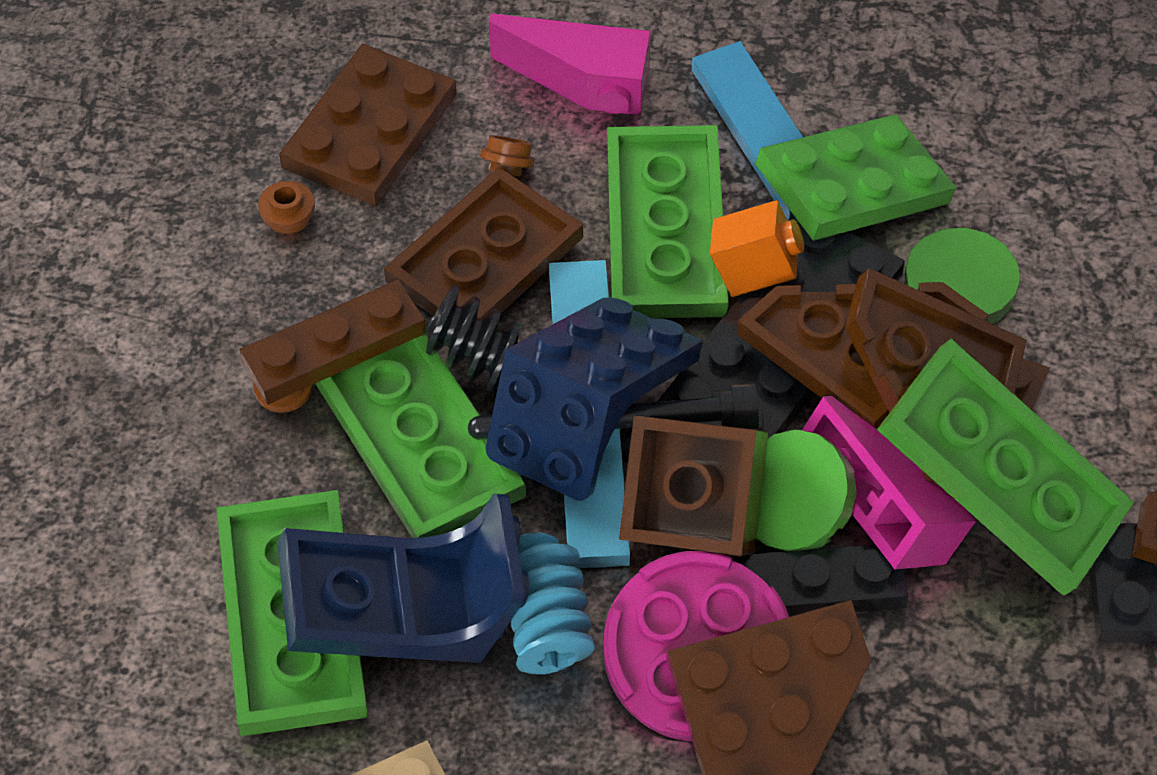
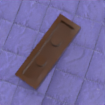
[239,279,426,405]

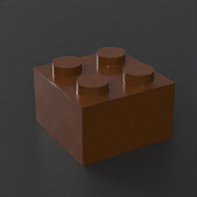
[619,416,769,556]

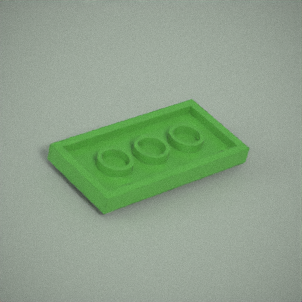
[607,125,728,318]
[315,334,526,538]
[877,339,1134,596]
[216,490,368,737]

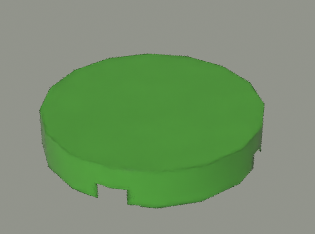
[905,228,1021,324]
[756,429,857,551]

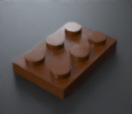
[279,43,457,206]
[384,167,583,319]

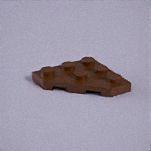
[845,268,1027,487]
[737,282,989,429]
[666,600,871,775]

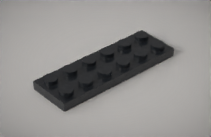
[621,222,905,463]

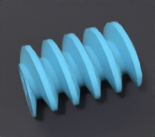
[510,532,595,675]

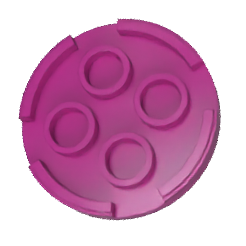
[603,551,789,742]

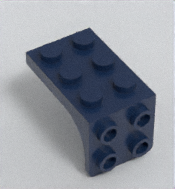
[486,297,703,501]
[277,494,529,663]

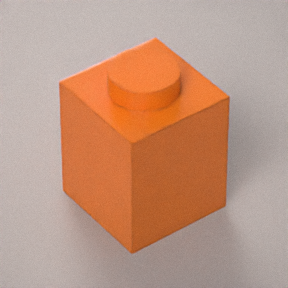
[710,200,804,297]

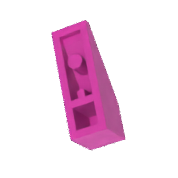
[489,13,651,116]
[802,396,976,569]

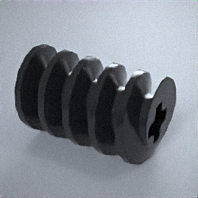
[422,284,536,393]

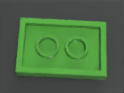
[755,114,956,241]

